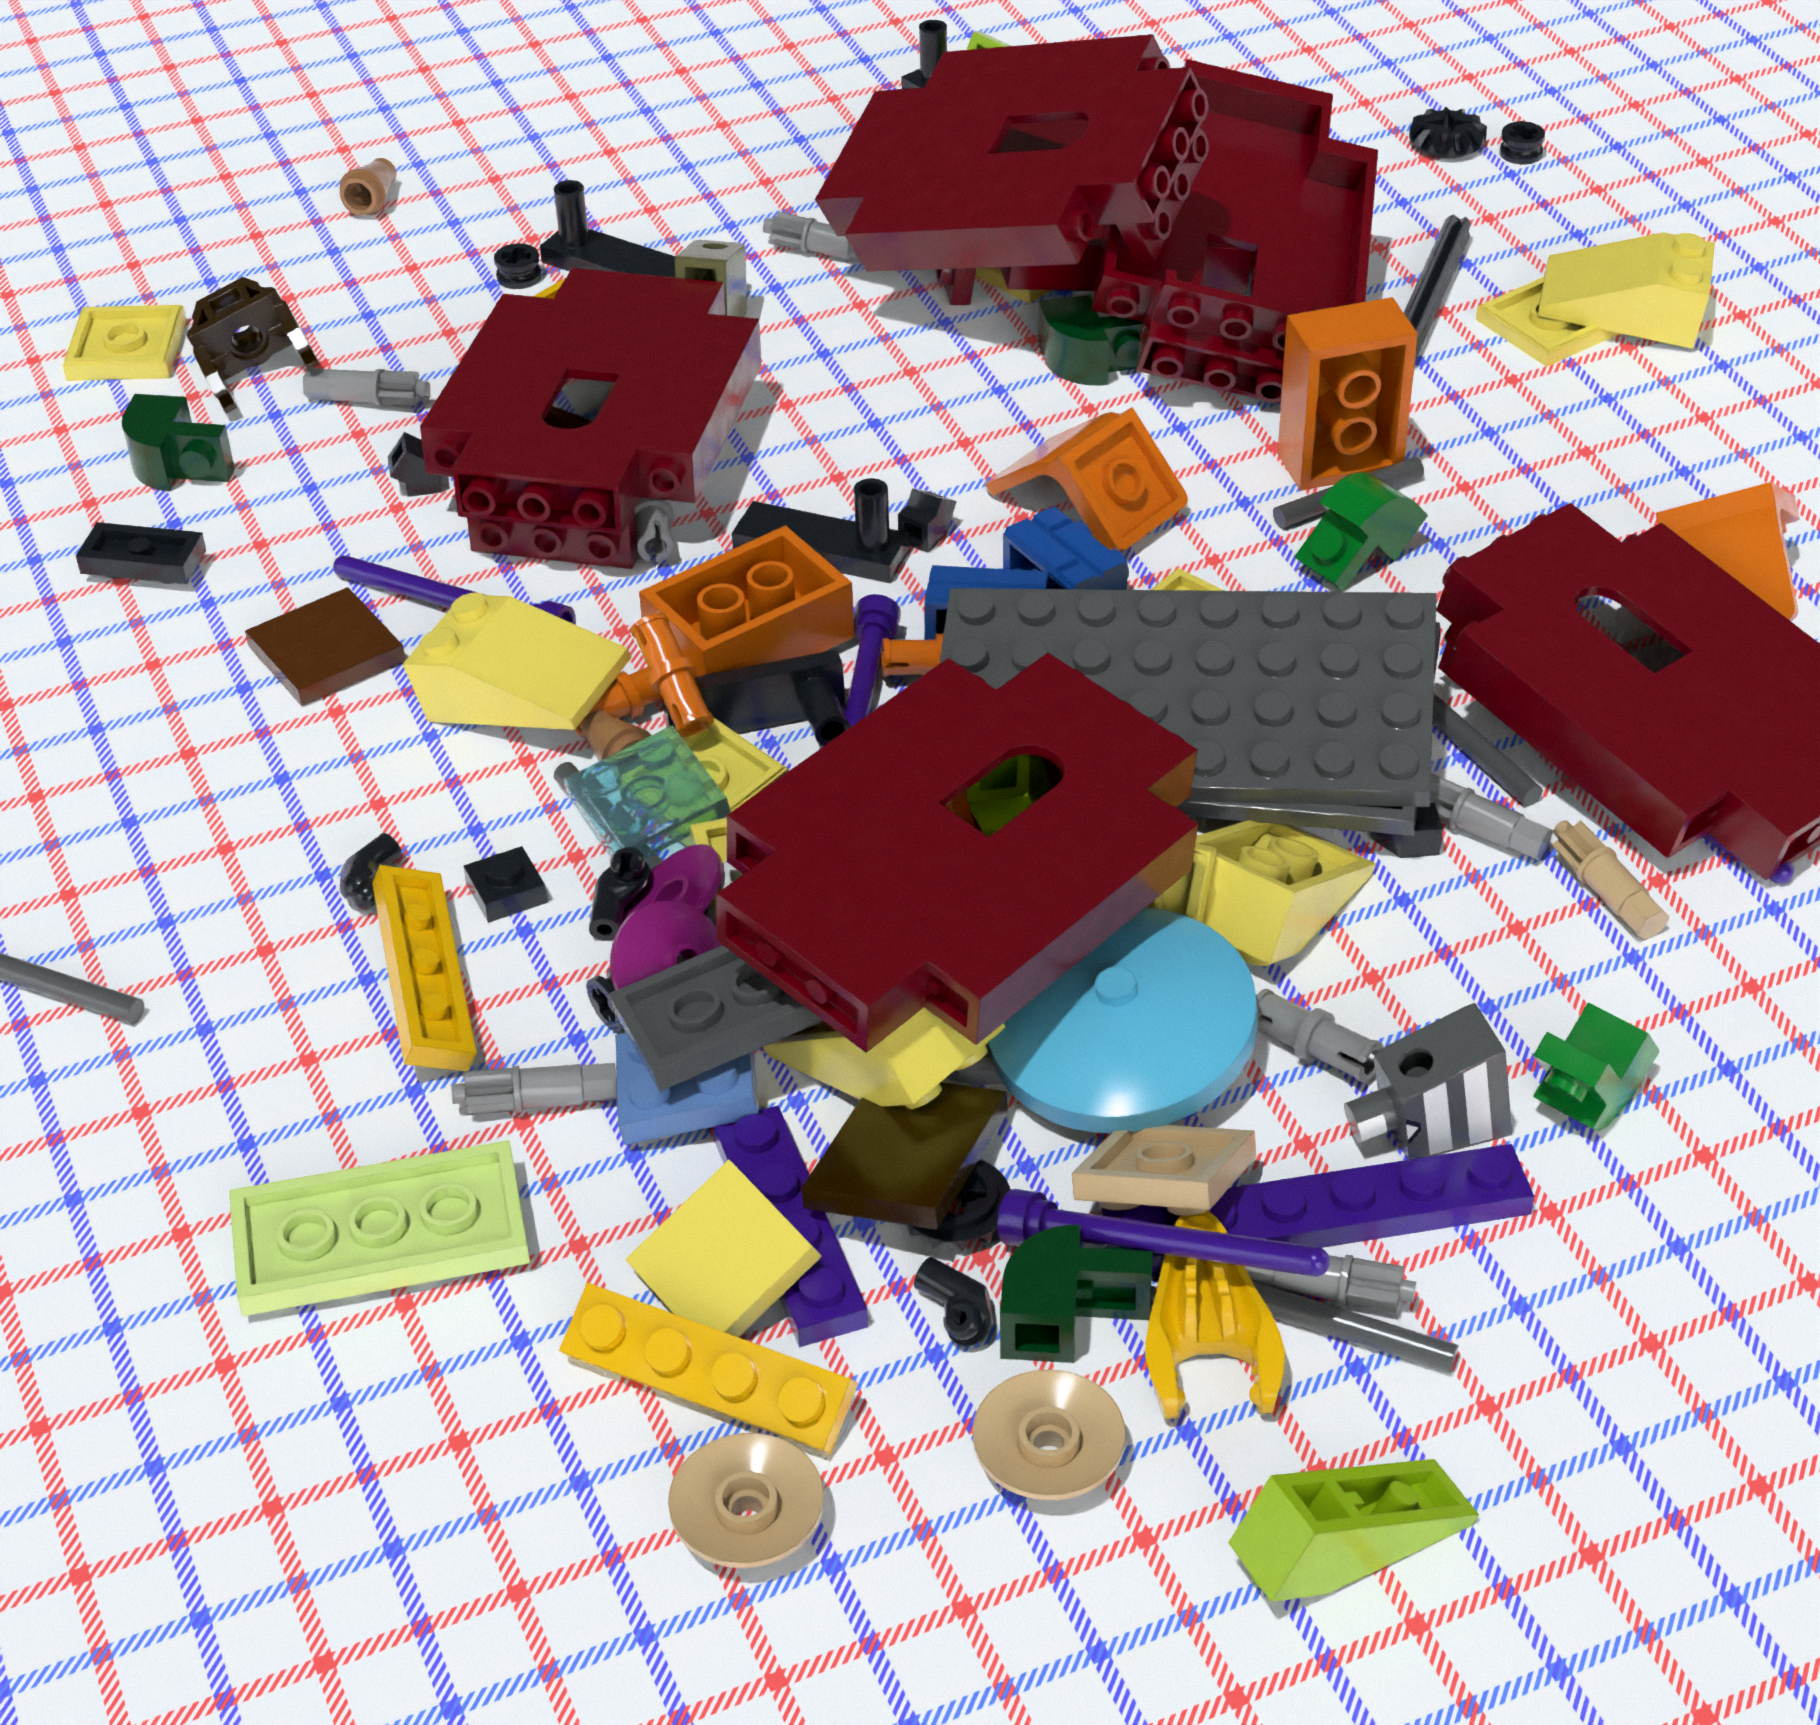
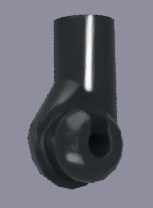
[339,832,402,911]
[589,847,650,941]
[914,1257,993,1346]

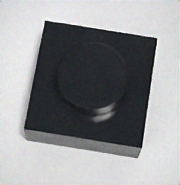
[463,846,548,923]

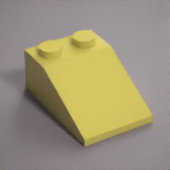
[1537,232,1715,349]
[403,592,632,730]
[1196,820,1376,966]
[763,1007,1006,1109]

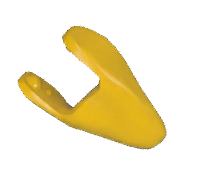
[1145,1211,1285,1419]

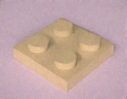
[1071,1125,1257,1216]

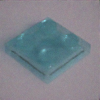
[563,725,731,859]

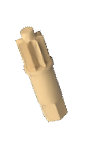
[1552,820,1670,940]

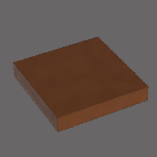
[245,587,406,706]

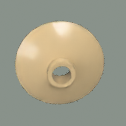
[973,1369,1126,1500]
[668,1433,824,1568]

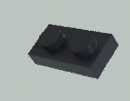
[76,522,206,584]

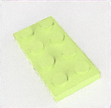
[229,1140,530,1317]

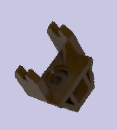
[186,277,320,413]

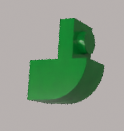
[1294,472,1428,592]
[1533,1002,1660,1131]

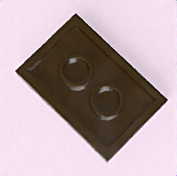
[801,1082,1008,1229]

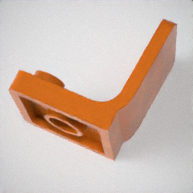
[985,407,1188,552]
[1656,482,1800,621]

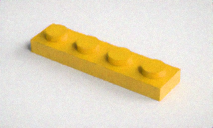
[372,865,477,1071]
[559,1282,858,1455]

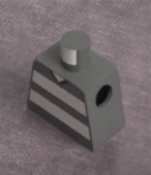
[1344,1003,1512,1159]

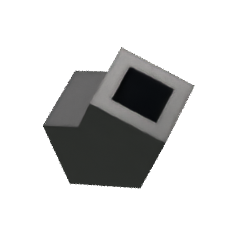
[387,432,441,497]
[898,488,957,553]
[1371,802,1443,858]

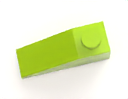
[1228,1459,1479,1602]

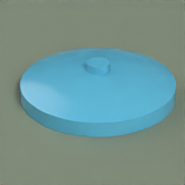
[988,907,1258,1133]

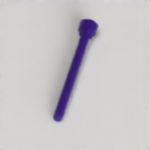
[333,555,576,625]
[845,594,901,727]
[997,1189,1330,1277]

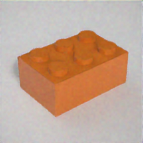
[1277,297,1418,491]
[639,525,855,677]

